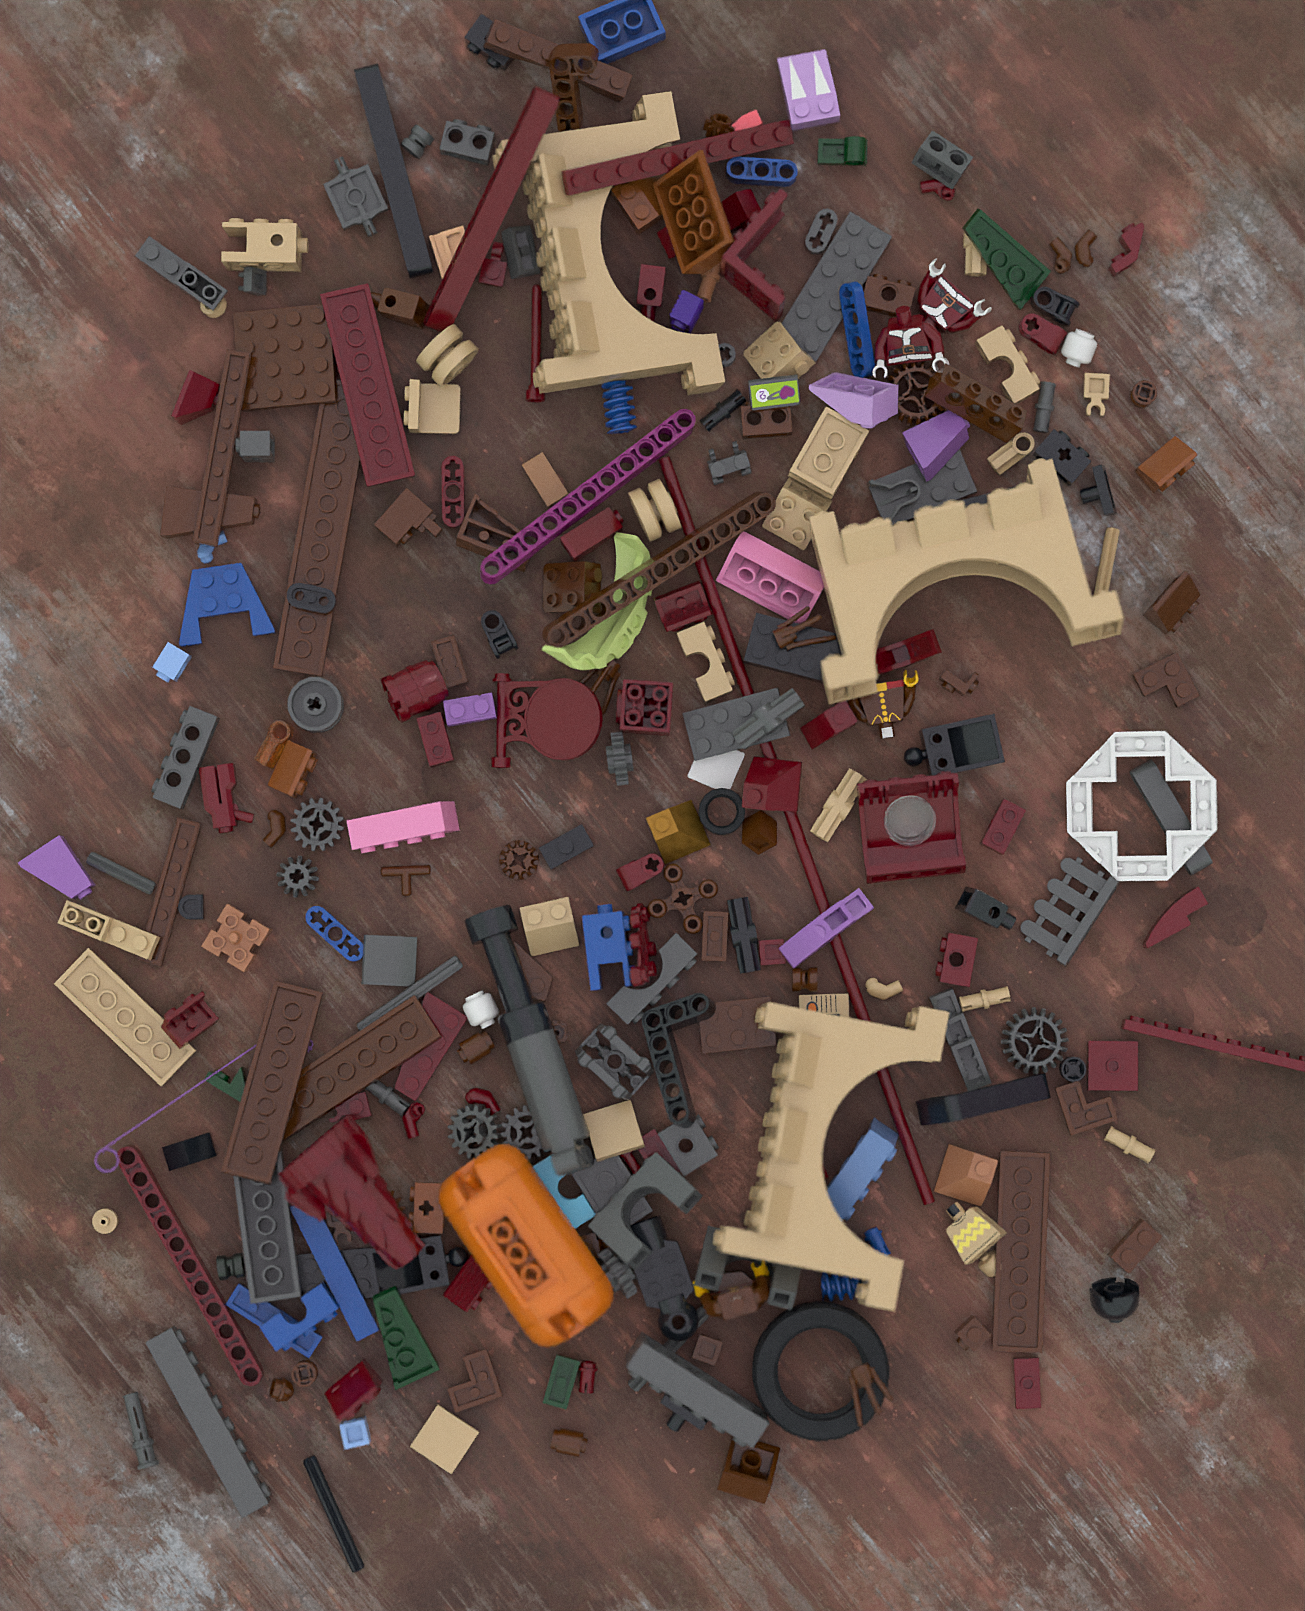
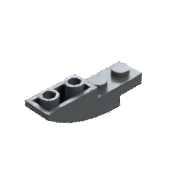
[135,236,228,311]

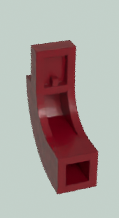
[875,629,942,676]

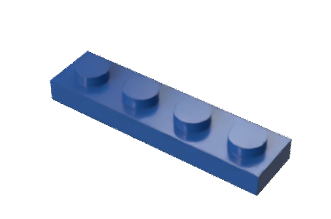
[225,1283,323,1358]

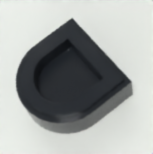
[178,894,204,920]

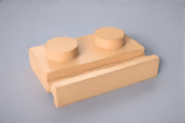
[429,226,478,279]

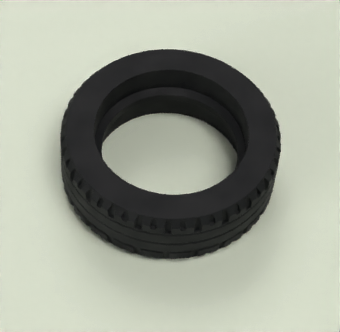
[752,1301,889,1441]

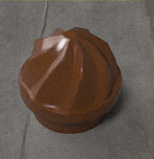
[269,1377,294,1402]

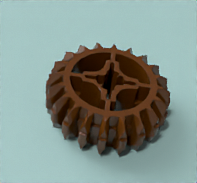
[887,361,945,427]

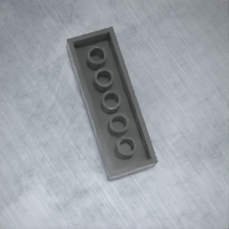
[233,1148,302,1304]
[625,1332,769,1448]

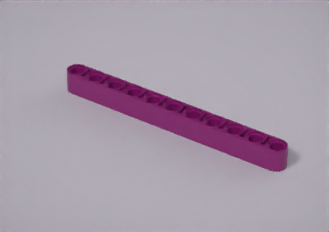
[480,409,696,584]

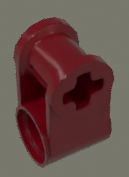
[1018,313,1067,355]
[616,853,664,892]

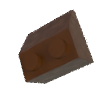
[717,1435,780,1504]

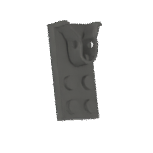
[867,449,977,526]

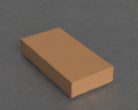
[522,452,568,507]

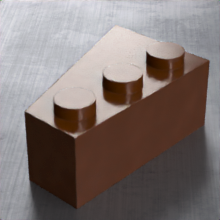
[456,494,535,572]

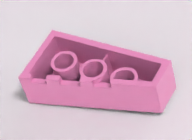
[347,801,460,854]

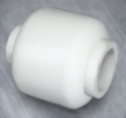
[1061,329,1097,367]
[463,990,499,1029]

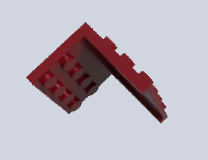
[720,189,788,322]

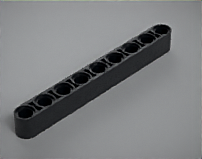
[354,63,434,279]

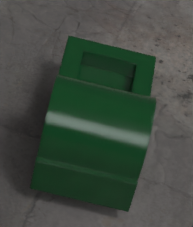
[817,136,867,166]

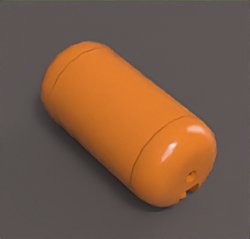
[438,1144,613,1347]

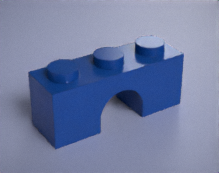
[259,1282,339,1351]

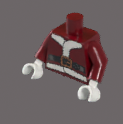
[917,258,992,334]
[873,306,949,378]

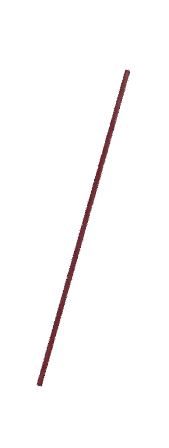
[658,456,935,1205]

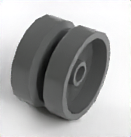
[288,677,344,733]

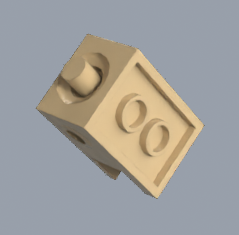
[221,218,308,272]
[788,407,869,500]

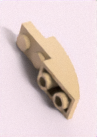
[58,900,160,960]

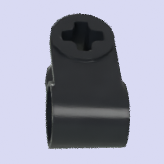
[1030,287,1080,327]
[481,610,519,659]

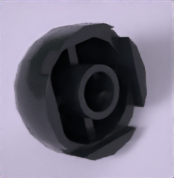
[1090,1277,1140,1323]

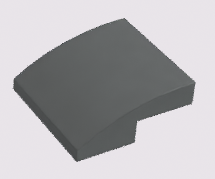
[361,935,417,986]

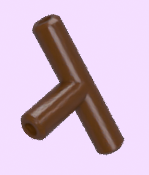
[381,865,431,896]

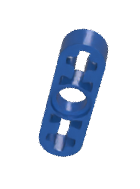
[305,906,363,961]

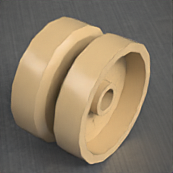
[416,324,479,387]
[628,479,682,542]

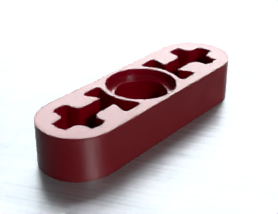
[441,456,465,528]

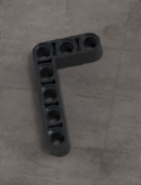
[642,993,716,1128]
[915,1073,1051,1126]

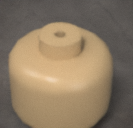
[978,1250,996,1277]

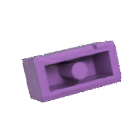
[443,693,497,727]

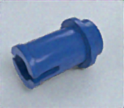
[864,1226,891,1256]

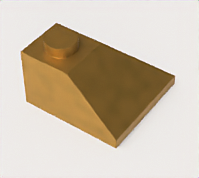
[646,800,711,864]

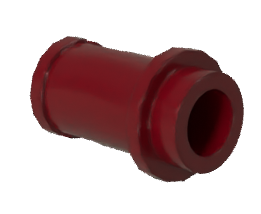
[578,1361,598,1394]

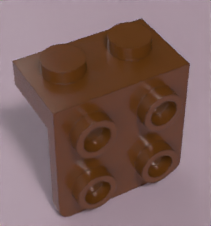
[543,561,602,613]

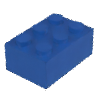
[578,0,666,64]

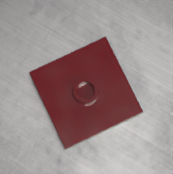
[1087,1041,1138,1091]

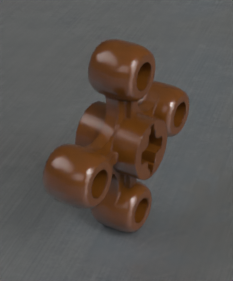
[648,863,718,934]

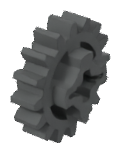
[606,731,634,786]
[291,798,345,851]
[448,1104,502,1159]
[500,1105,542,1159]
[597,1248,638,1298]

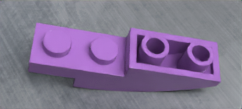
[779,888,874,969]

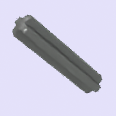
[86,852,156,894]

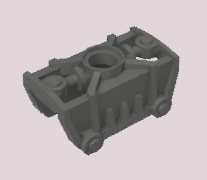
[575,1023,654,1100]

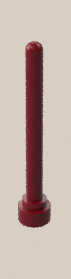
[526,284,545,402]

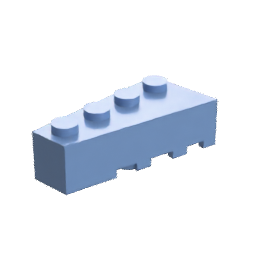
[826,1118,898,1221]

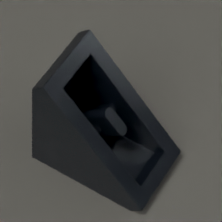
[162,1132,217,1171]

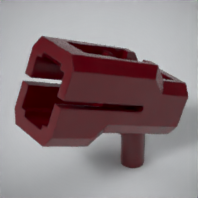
[199,763,255,833]

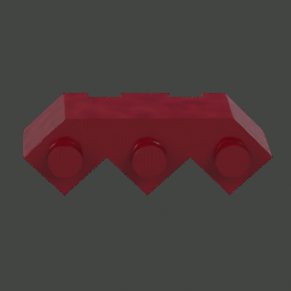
[657,188,762,259]

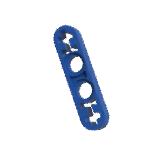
[839,282,875,378]

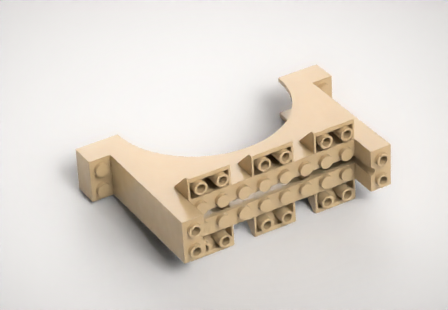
[493,91,725,395]
[809,459,1124,704]
[713,1002,949,1311]

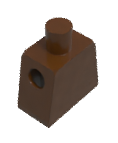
[371,288,429,330]

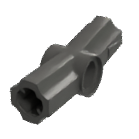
[732,688,805,750]

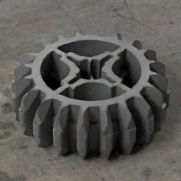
[1001,1007,1068,1074]

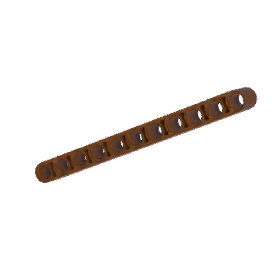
[542,492,776,648]

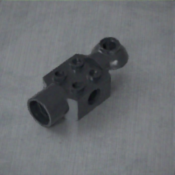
[631,1215,699,1342]

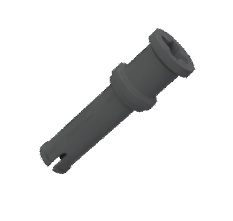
[123,1392,160,1470]

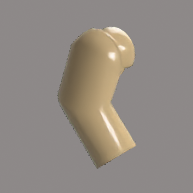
[865,978,903,1000]

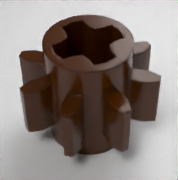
[703,113,735,137]

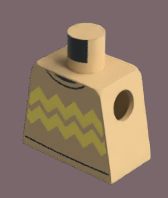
[946,1202,1007,1265]

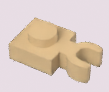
[1083,373,1110,417]

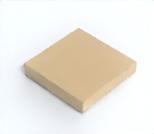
[583,1100,645,1162]
[410,1404,479,1474]

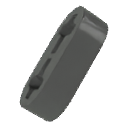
[805,209,838,255]

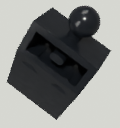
[904,714,1005,776]
[367,1234,468,1295]

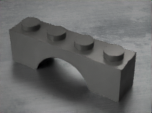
[607,933,697,1025]

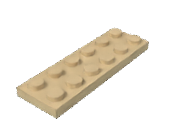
[54,948,197,1087]

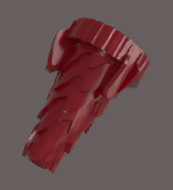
[278,1114,426,1270]

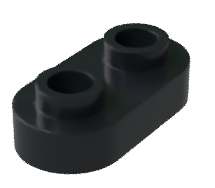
[287,583,336,614]

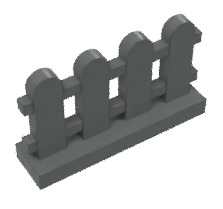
[1021,857,1119,967]

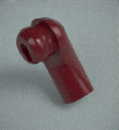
[920,179,955,201]
[465,1088,501,1116]
[402,1102,425,1139]

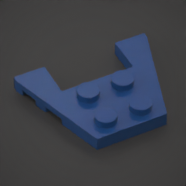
[179,563,276,647]

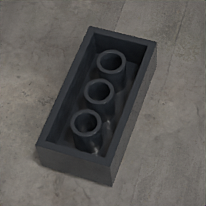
[743,613,842,684]

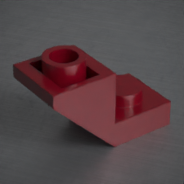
[1108,222,1144,277]

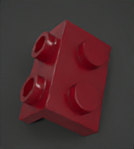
[653,581,712,632]
[161,991,219,1049]

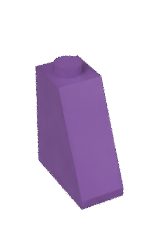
[902,410,970,482]
[18,835,95,900]

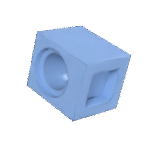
[153,642,192,682]
[340,1416,371,1449]

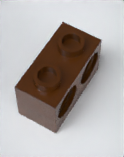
[740,402,792,439]

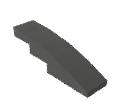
[929,987,992,1091]

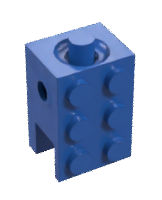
[582,904,635,990]

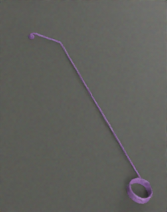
[95,1040,313,1173]

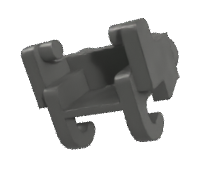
[707,441,752,485]

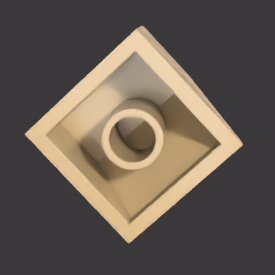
[520,897,580,957]

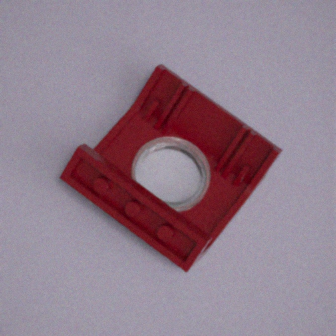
[857,771,966,884]

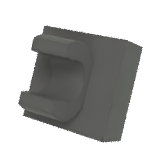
[238,267,267,296]

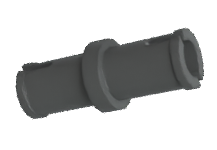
[1033,381,1056,433]
[365,1080,411,1117]

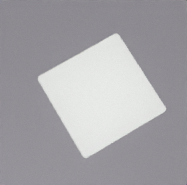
[688,750,745,789]

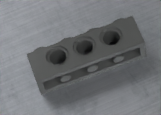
[151,706,220,810]

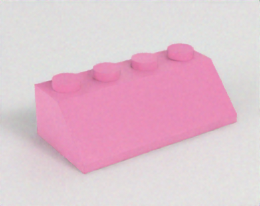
[716,531,824,624]

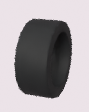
[698,788,746,835]

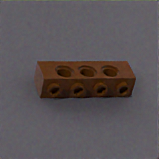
[925,363,1027,443]

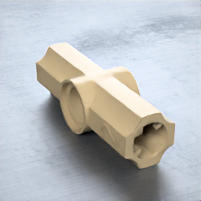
[810,768,867,843]

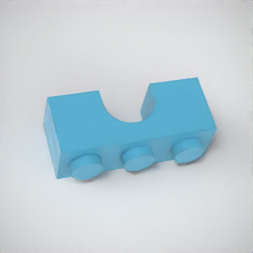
[533,1153,596,1228]

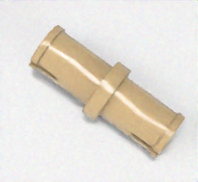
[959,986,1011,1012]
[1104,1126,1155,1164]

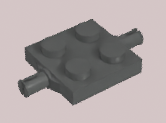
[323,157,388,237]

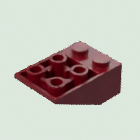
[324,1358,383,1422]

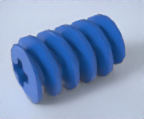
[601,381,637,434]
[821,1271,862,1302]

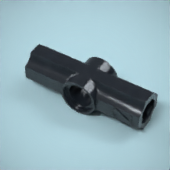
[727,897,761,974]

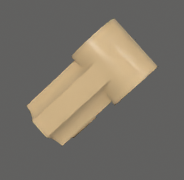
[963,232,987,277]
[987,433,1034,476]

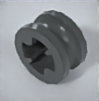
[719,343,736,367]

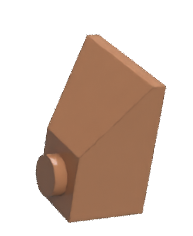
[934,1144,998,1206]

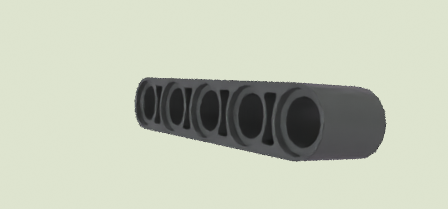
[1129,759,1213,876]

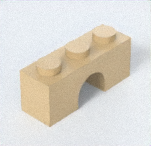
[975,325,1040,405]
[677,622,735,703]

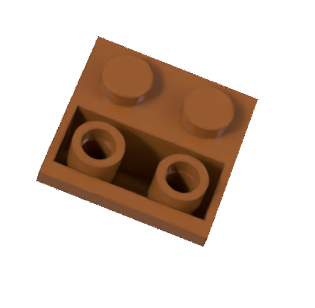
[1135,436,1198,493]
[268,740,318,799]

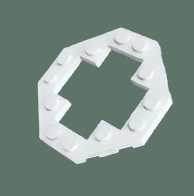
[1066,731,1218,881]

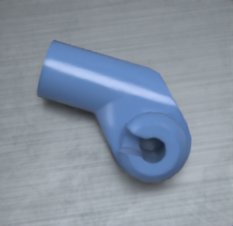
[197,531,228,563]

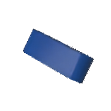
[726,157,798,187]

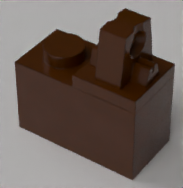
[374,488,443,547]

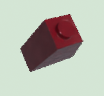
[560,507,624,562]
[800,701,858,750]

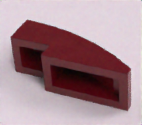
[1142,886,1208,948]

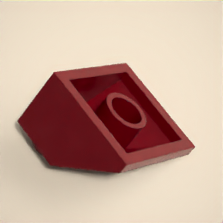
[171,370,220,425]
[742,756,802,811]

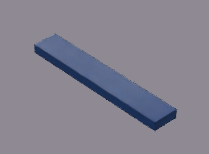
[289,1206,380,1341]

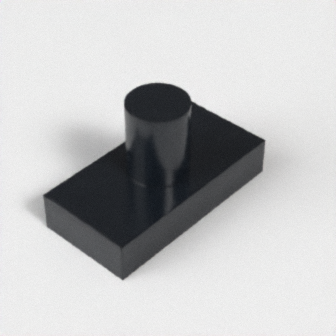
[1080,465,1117,516]
[539,824,594,870]
[660,1393,708,1432]

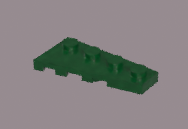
[962,209,1051,310]
[373,1286,440,1390]

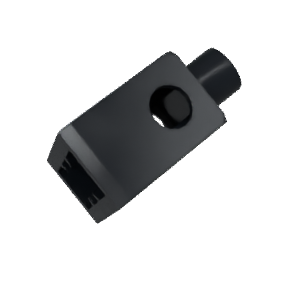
[955,887,1016,930]

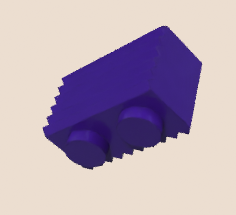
[669,290,704,334]

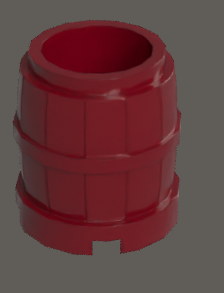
[380,660,449,723]

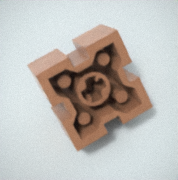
[201,904,272,972]

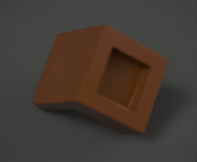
[742,810,777,855]

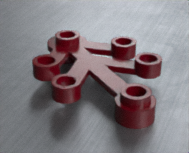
[630,903,657,987]

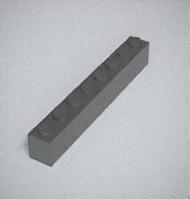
[145,1326,272,1518]

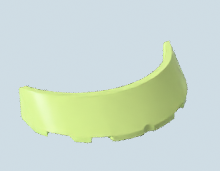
[542,532,652,670]

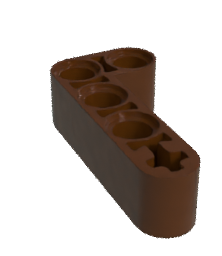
[549,43,599,132]

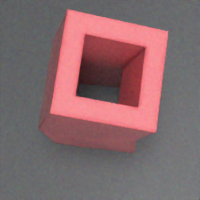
[732,110,763,131]

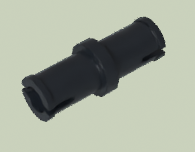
[699,389,747,432]

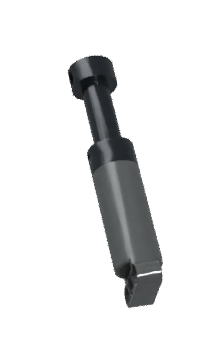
[464,905,594,1176]

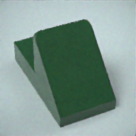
[204,1067,247,1102]

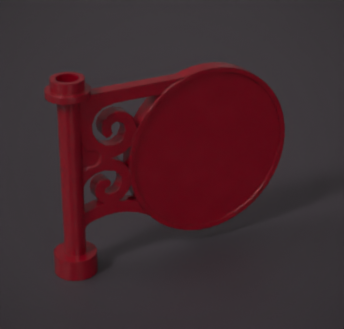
[491,673,602,768]

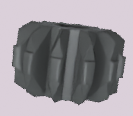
[277,856,319,898]

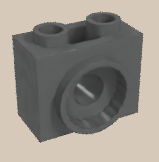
[658,1114,719,1176]

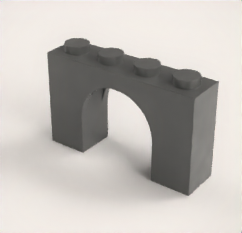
[588,1152,703,1270]
[694,1226,801,1310]

